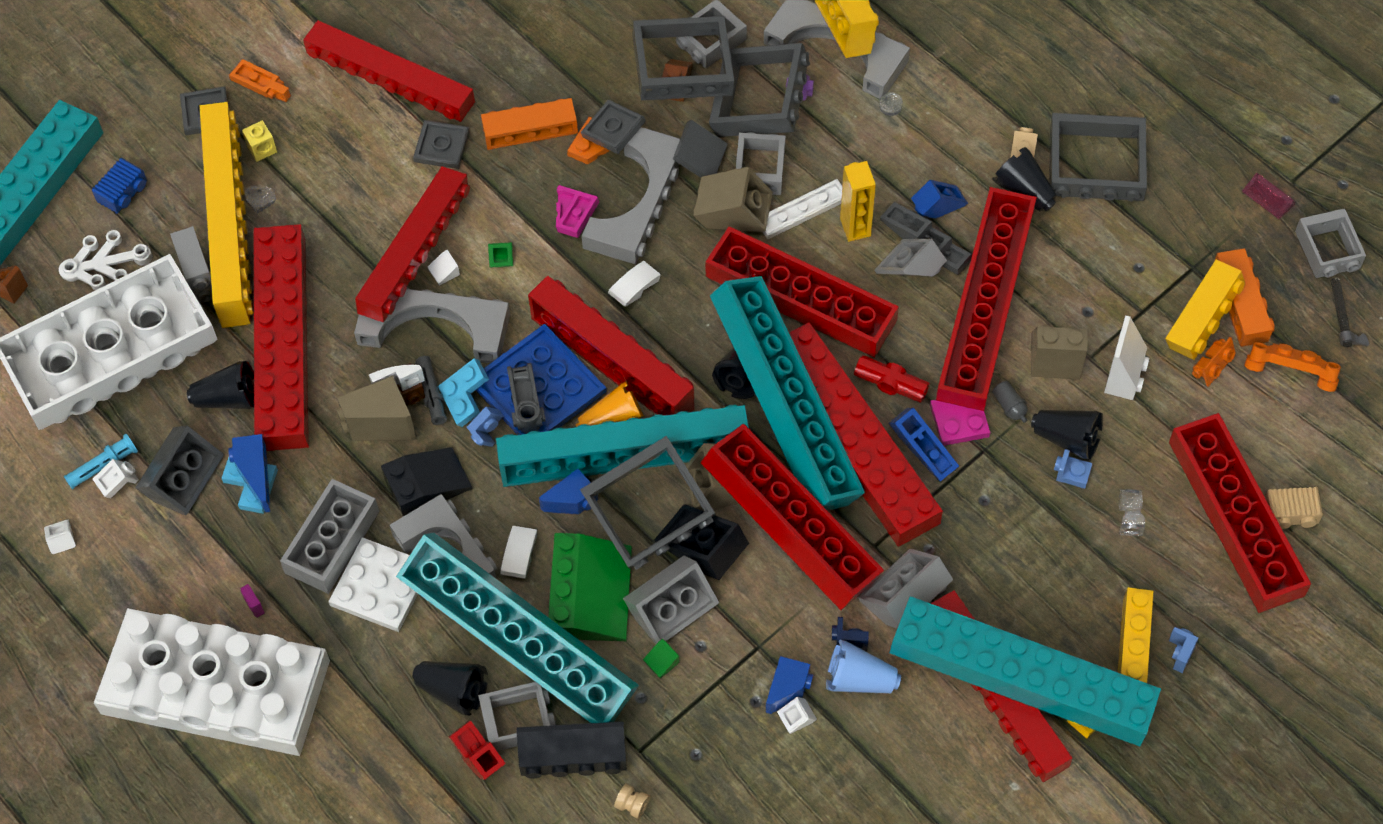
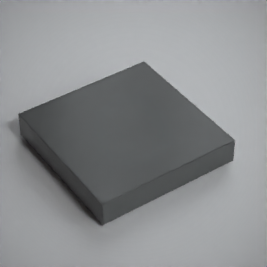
[180,86,228,135]
[581,100,646,154]
[413,120,470,169]
[673,120,727,178]

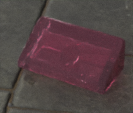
[1242,173,1296,219]

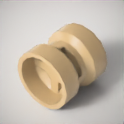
[614,783,650,819]

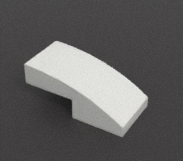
[608,261,661,307]
[369,365,425,391]
[501,526,537,578]

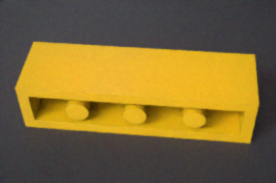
[840,161,876,242]
[1165,259,1245,360]
[1118,587,1153,683]

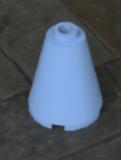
[826,640,901,694]

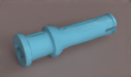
[64,434,138,489]

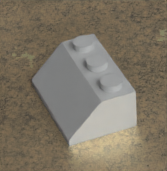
[858,549,953,629]
[623,556,719,644]

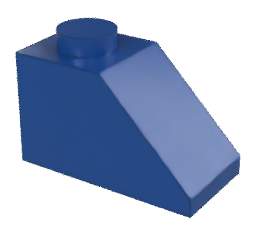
[911,180,968,219]
[539,469,598,514]
[766,656,814,714]

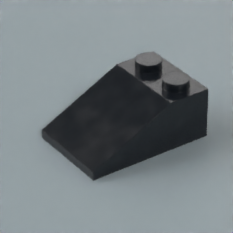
[381,447,472,516]
[654,504,749,580]

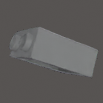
[676,0,747,69]
[736,132,786,195]
[1295,208,1366,278]
[170,226,212,303]
[478,682,556,751]

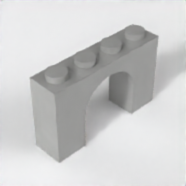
[390,494,497,578]

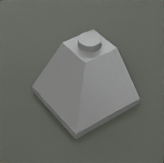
[874,239,947,277]

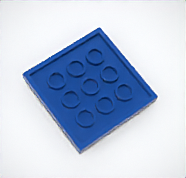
[476,324,607,435]

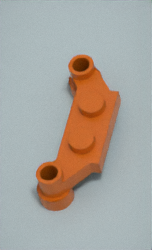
[1244,342,1341,392]

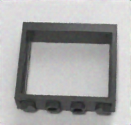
[632,16,734,101]
[709,43,810,137]
[1049,113,1147,202]
[580,436,716,570]

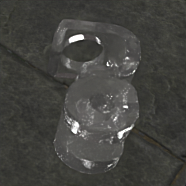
[1119,489,1145,536]

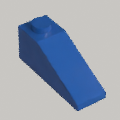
[888,407,959,482]
[228,434,271,512]

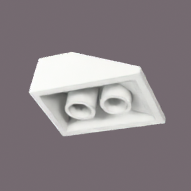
[1104,315,1149,400]

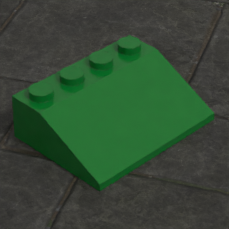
[548,533,632,642]

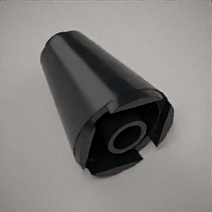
[992,147,1057,212]
[712,348,755,399]
[187,361,254,409]
[1031,410,1103,460]
[412,661,488,716]

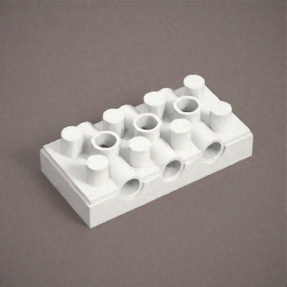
[0,254,218,430]
[94,608,330,756]

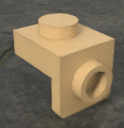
[1010,127,1038,158]

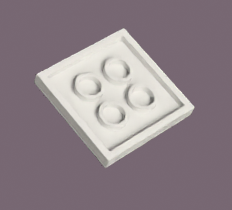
[329,537,418,632]

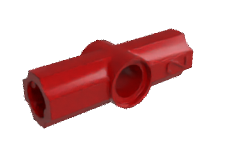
[854,355,930,403]

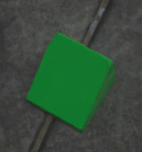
[488,242,513,268]
[643,639,680,679]

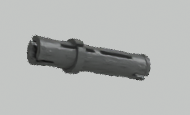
[415,356,447,425]

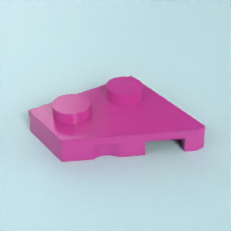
[556,185,599,238]
[930,400,990,446]

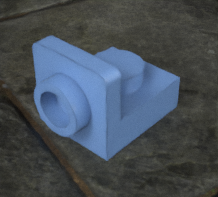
[467,407,503,447]
[1054,449,1092,489]
[1169,627,1198,673]

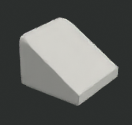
[427,250,460,286]
[44,519,76,554]
[777,697,817,734]

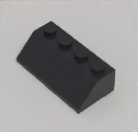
[516,722,627,779]

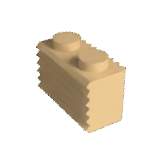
[1265,487,1323,529]

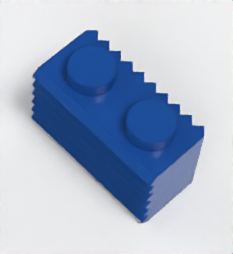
[92,158,147,214]

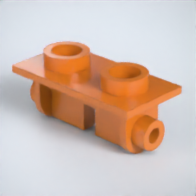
[1192,337,1236,387]

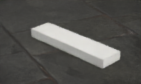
[763,179,842,239]

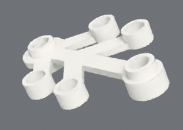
[59,230,153,290]

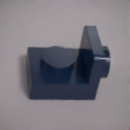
[832,617,869,652]

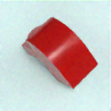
[448,720,506,780]

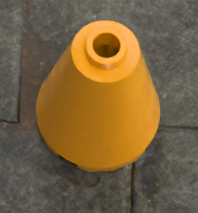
[576,381,644,427]

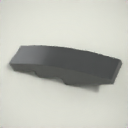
[880,202,972,275]

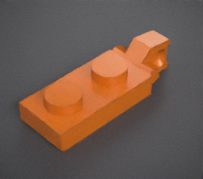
[229,59,291,102]

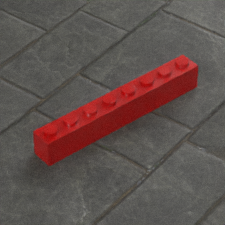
[303,20,475,122]
[355,166,470,323]
[930,590,1073,783]

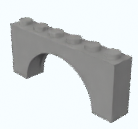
[764,0,910,100]
[582,127,680,265]
[354,288,510,363]

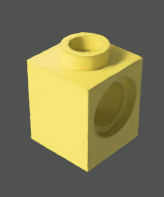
[242,120,277,162]

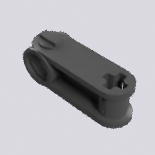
[507,363,546,434]

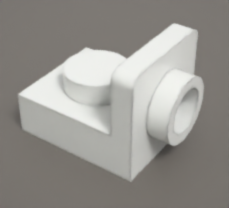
[93,459,139,498]

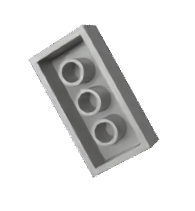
[280,479,379,594]

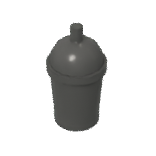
[992,381,1028,423]

